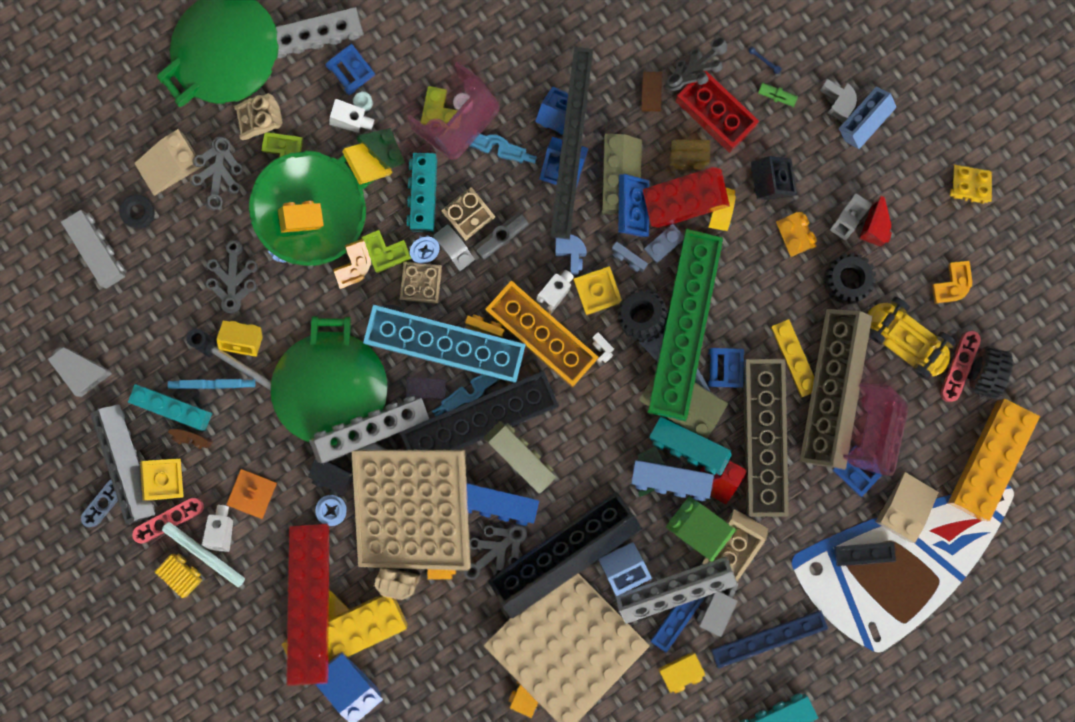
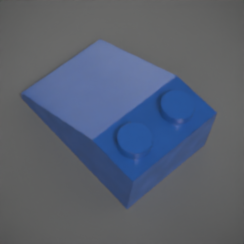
[316,652,383,722]

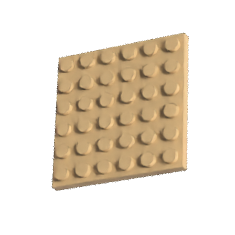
[352,450,470,570]
[484,573,649,722]

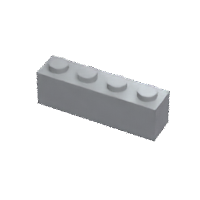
[61,210,126,289]

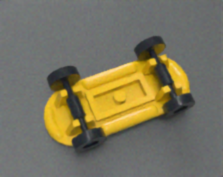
[867,296,956,380]

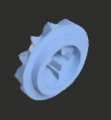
[409,235,440,264]
[315,495,347,526]

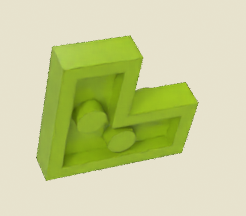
[421,86,462,131]
[262,132,303,157]
[361,230,412,273]

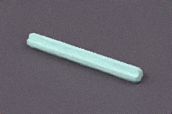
[162,522,245,587]

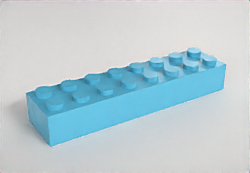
[363,305,526,383]

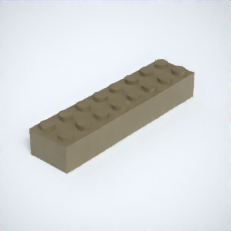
[800,309,872,470]
[743,359,789,517]

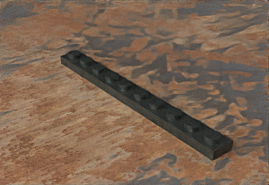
[550,47,593,240]

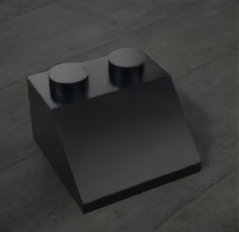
[751,156,797,200]
[308,457,353,497]

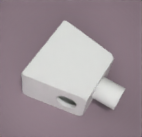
[329,99,375,133]
[536,270,574,315]
[202,505,233,552]

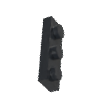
[834,542,896,566]

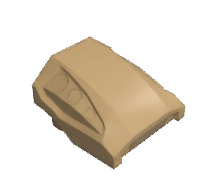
[234,93,282,140]
[441,187,495,241]
[374,568,421,600]

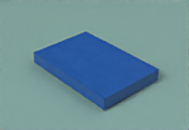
[618,174,649,237]

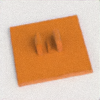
[227,469,277,519]

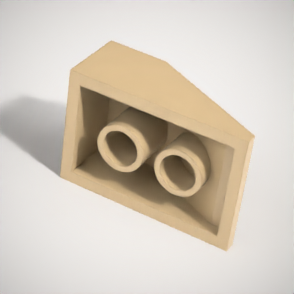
[134,129,203,196]
[875,472,939,543]
[702,509,768,582]

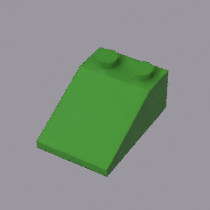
[666,496,736,561]

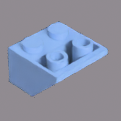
[599,542,652,596]

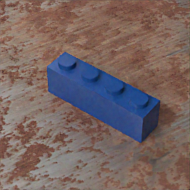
[466,484,539,526]

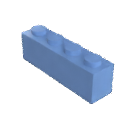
[632,460,714,501]

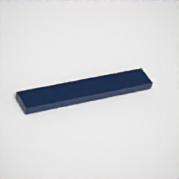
[710,610,828,669]

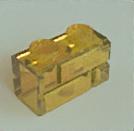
[670,140,710,169]

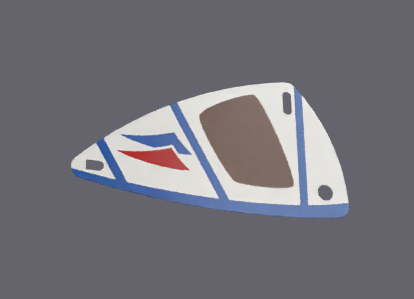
[792,485,1014,652]

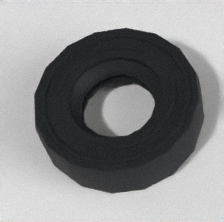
[119,194,155,229]

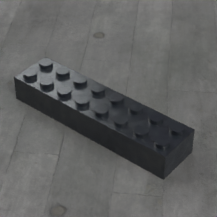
[400,371,559,450]
[488,492,643,619]

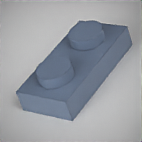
[644,224,684,264]
[611,242,648,273]

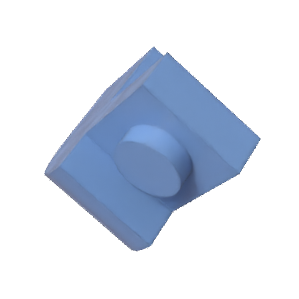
[556,234,587,275]

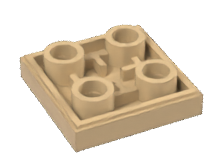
[400,262,442,304]

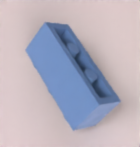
[839,87,896,149]

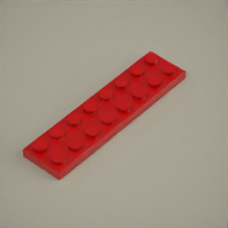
[287,524,329,686]

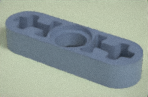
[81,480,118,527]

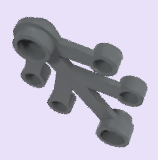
[667,37,727,91]
[190,137,243,210]
[206,240,258,314]
[464,524,527,580]

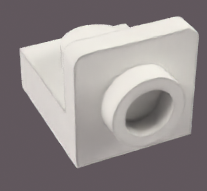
[592,333,614,363]

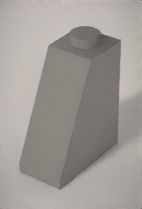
[48,347,112,397]

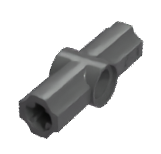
[474,212,529,260]

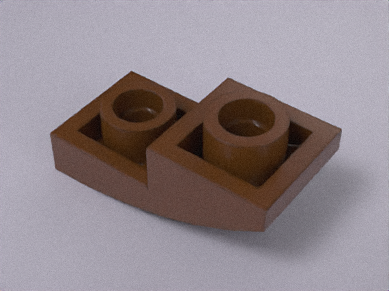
[642,72,663,112]
[168,429,213,449]

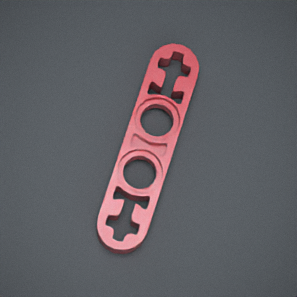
[940,331,981,402]
[132,498,204,543]

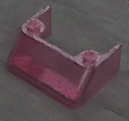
[408,61,499,159]
[843,383,908,476]

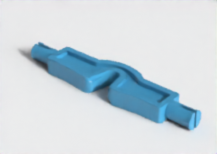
[454,130,537,164]
[432,375,500,416]
[168,379,256,389]

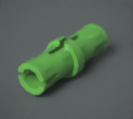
[758,82,798,107]

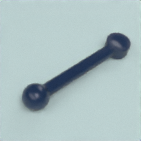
[748,47,781,74]

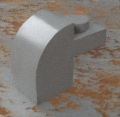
[820,79,857,123]
[830,194,872,241]
[433,224,475,271]

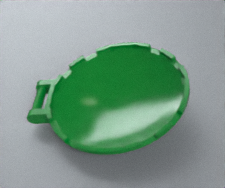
[157,0,279,107]
[249,151,375,266]
[271,316,388,446]

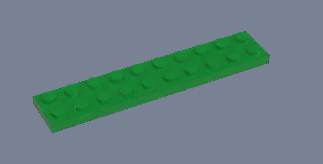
[648,229,723,421]

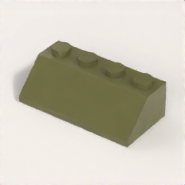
[602,134,642,214]
[639,372,728,439]

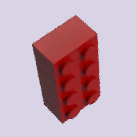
[675,71,759,153]
[643,167,730,228]

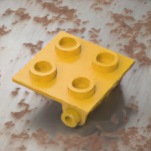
[950,164,992,204]

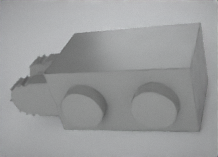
[697,583,738,637]

